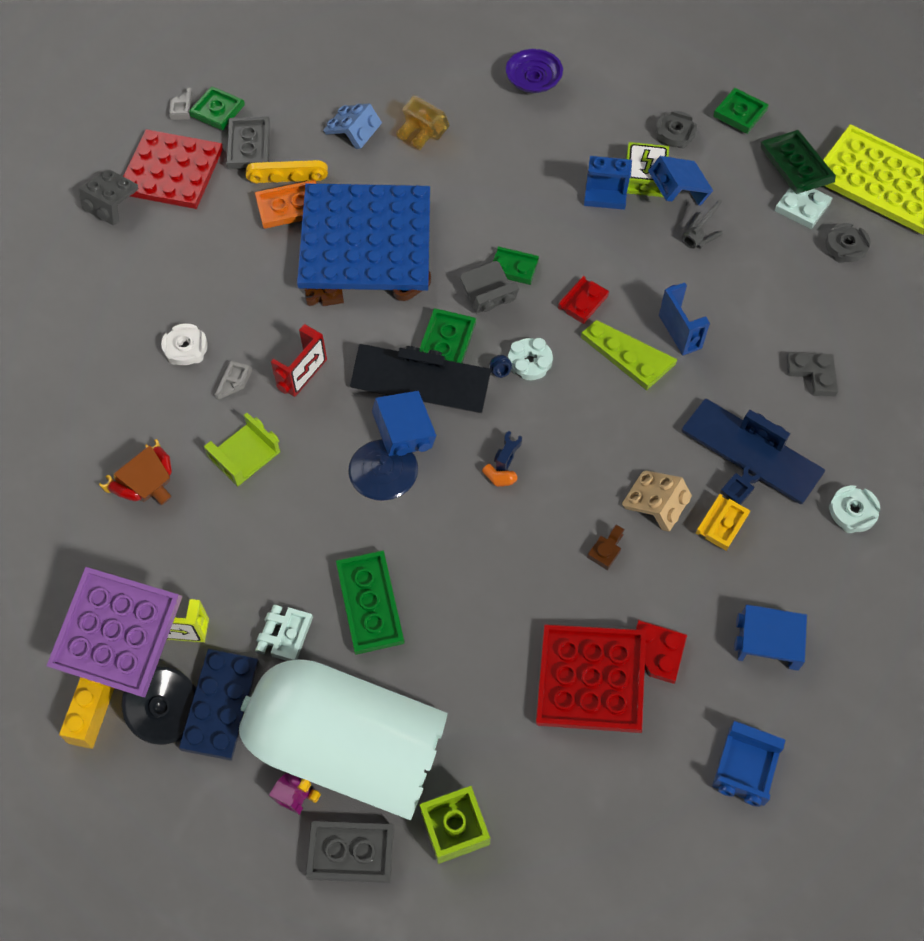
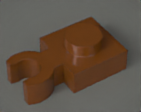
[305,289,344,306]

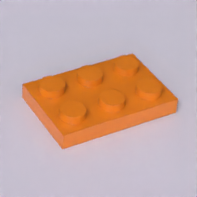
[255,180,316,229]

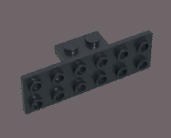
[350,344,491,413]

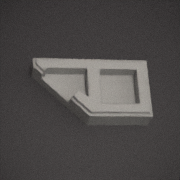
[169,88,192,120]
[215,361,252,399]

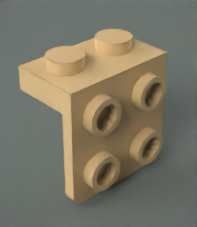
[622,471,692,532]

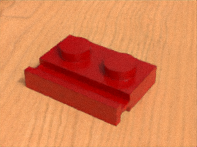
[558,276,609,324]

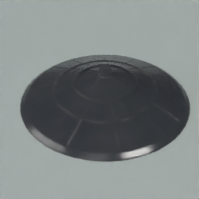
[122,666,196,745]

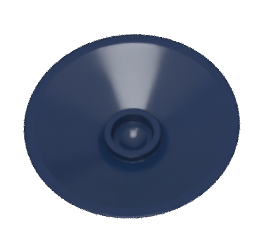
[348,439,418,501]

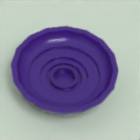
[506,49,563,93]

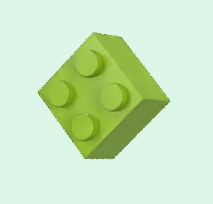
[419,786,490,864]

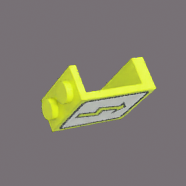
[167,599,209,642]

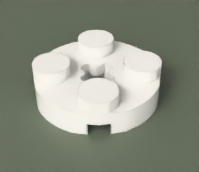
[161,324,208,365]

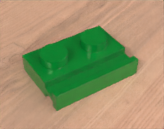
[493,246,539,285]

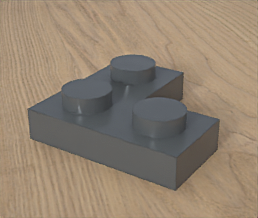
[786,353,838,397]

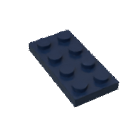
[179,649,259,761]

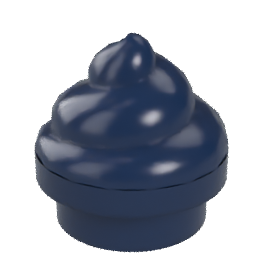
[489,355,512,378]

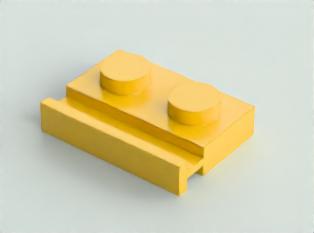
[695,494,751,551]

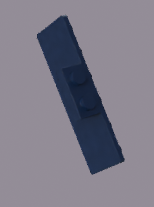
[682,399,825,504]

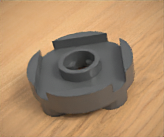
[656,111,697,148]
[826,223,871,263]

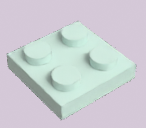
[775,187,832,229]

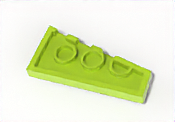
[581,320,677,390]

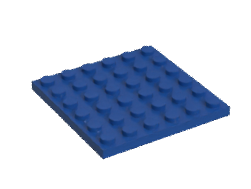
[297,183,430,291]

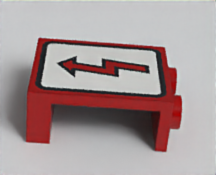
[271,324,327,397]

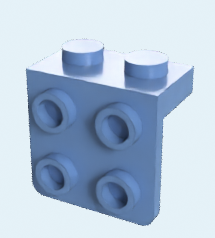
[323,103,382,149]

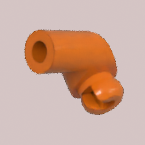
[482,464,517,487]

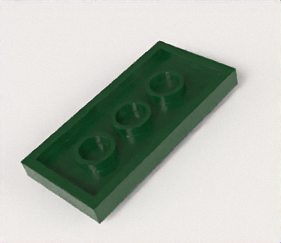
[760,130,836,194]

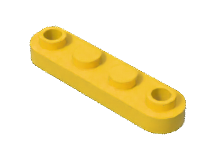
[246,160,328,183]

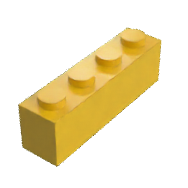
[59,677,114,749]

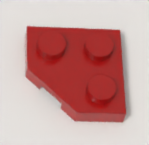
[636,620,687,684]

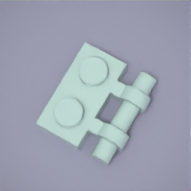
[255,605,313,661]

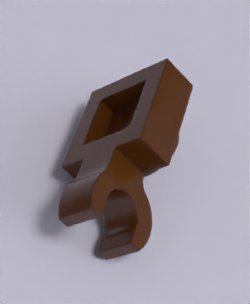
[587,524,625,570]

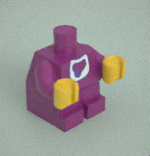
[269,772,321,815]

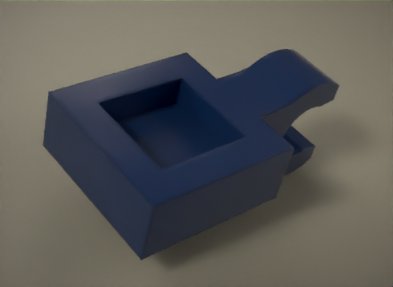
[494,431,522,471]

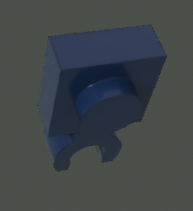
[720,464,762,505]

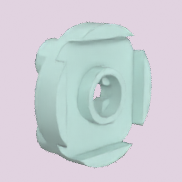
[508,338,553,380]
[829,485,880,533]

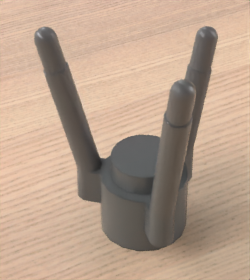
[682,199,723,249]

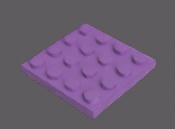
[46,567,182,698]

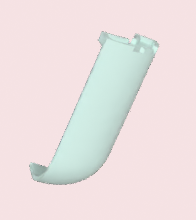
[239,660,448,820]

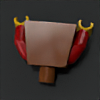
[99,439,172,506]

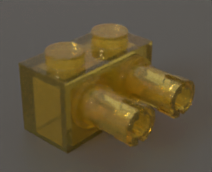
[396,95,450,150]

